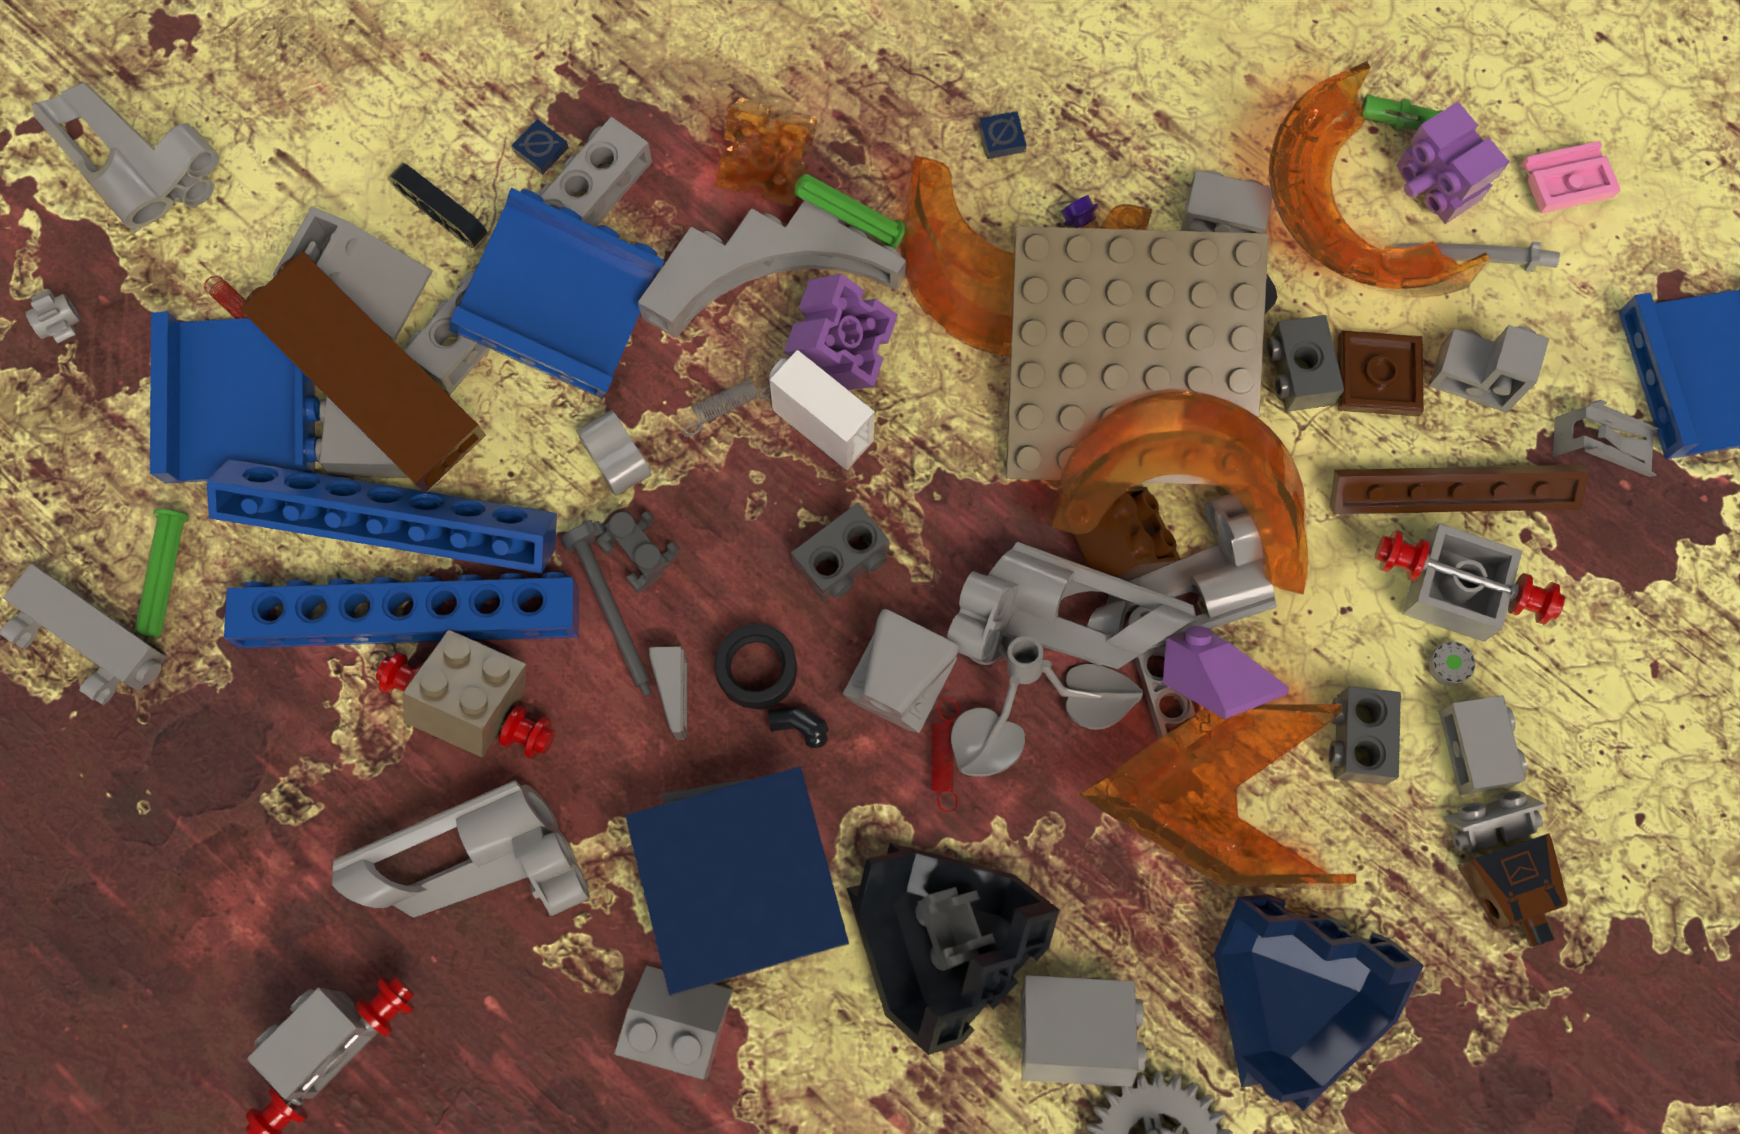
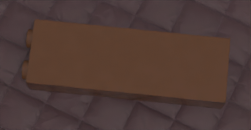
[240,252,486,493]

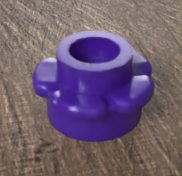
[1061,195,1099,228]

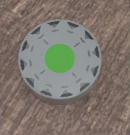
[1428,641,1475,686]

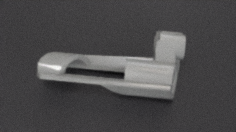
[1087,488,1277,666]
[946,542,1196,669]

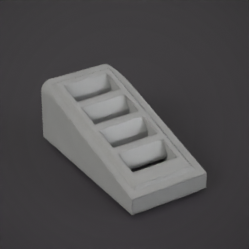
[649,647,688,740]

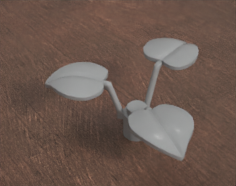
[951,636,1143,777]

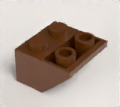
[1064,487,1181,581]

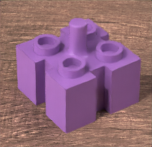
[1396,102,1510,224]
[783,274,898,390]

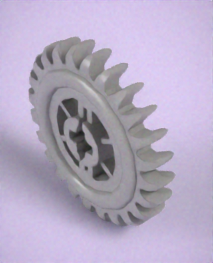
[1085,1070,1233,1134]

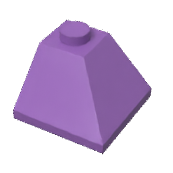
[1163,626,1289,719]

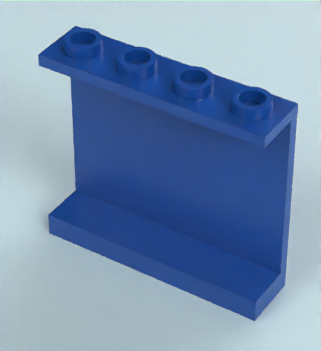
[449,188,664,399]
[1618,290,1740,460]
[150,311,320,484]

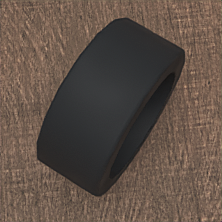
[715,623,798,710]

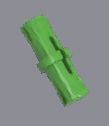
[1359,94,1442,131]

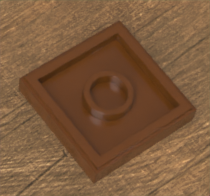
[1338,330,1424,417]

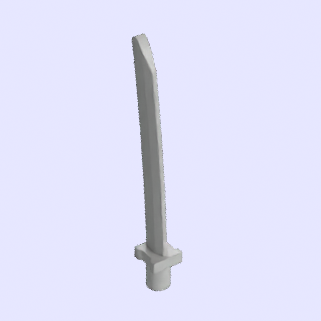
[1382,242,1560,272]

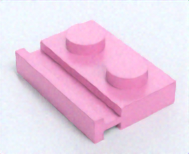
[1521,141,1621,214]

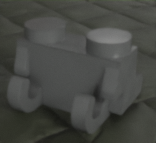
[596,510,681,594]
[916,887,995,971]

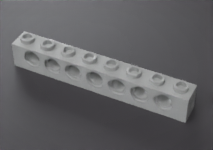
[404,117,653,395]

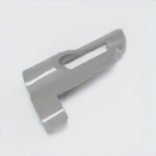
[32,83,219,233]
[332,780,590,918]

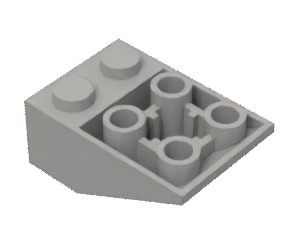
[273,207,432,340]

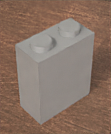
[315,397,408,478]
[1021,975,1146,1087]

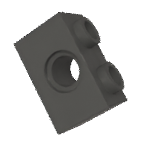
[1266,315,1344,412]

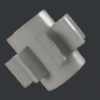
[25,289,81,343]

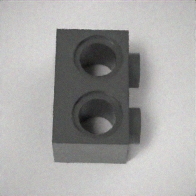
[791,503,890,602]
[1329,686,1401,785]

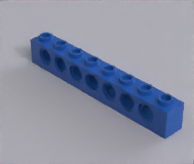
[207,459,557,573]
[224,572,579,648]

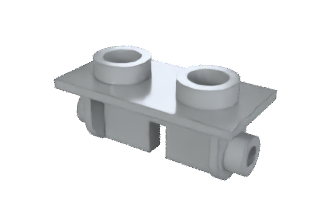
[1443,791,1546,853]

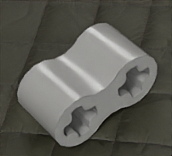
[576,410,652,496]

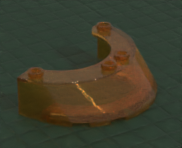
[1269,61,1490,298]
[900,155,1153,357]
[1047,391,1308,595]

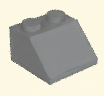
[614,966,733,1080]

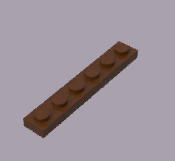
[1330,465,1589,514]

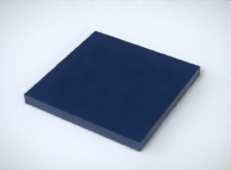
[625,766,849,996]

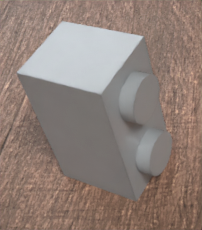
[1180,170,1275,233]
[1439,695,1526,795]

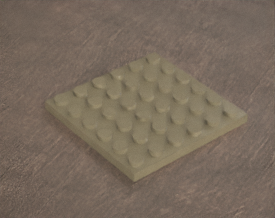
[1006,226,1269,486]

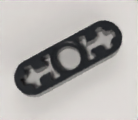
[388,163,488,248]

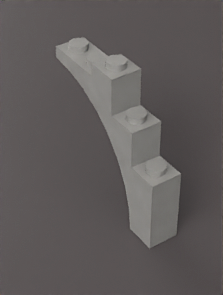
[638,200,906,338]

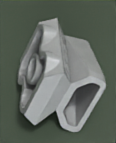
[843,609,959,733]

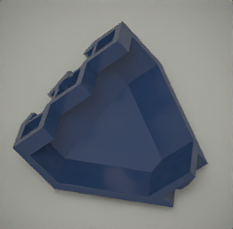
[1214,894,1424,1111]

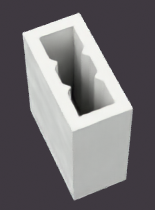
[769,350,875,470]

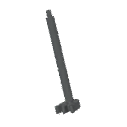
[561,520,652,697]

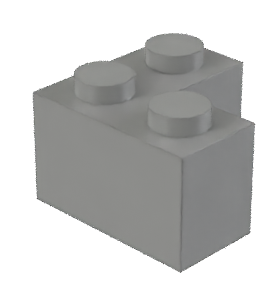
[1429,325,1549,413]

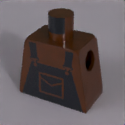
[1457,833,1568,947]

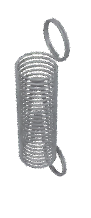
[682,378,771,437]

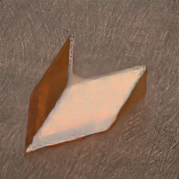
[1079,704,1357,891]

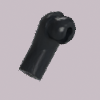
[768,706,829,748]

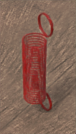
[204,276,248,319]
[931,698,959,812]

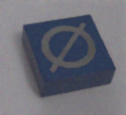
[979,111,1027,159]
[511,119,569,175]

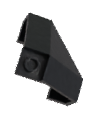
[846,842,1060,1055]

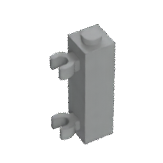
[0,564,167,705]

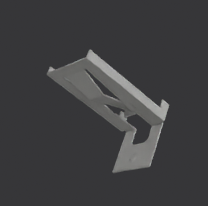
[1552,400,1659,477]

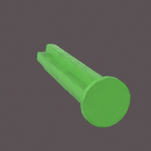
[794,174,905,249]
[135,509,189,637]

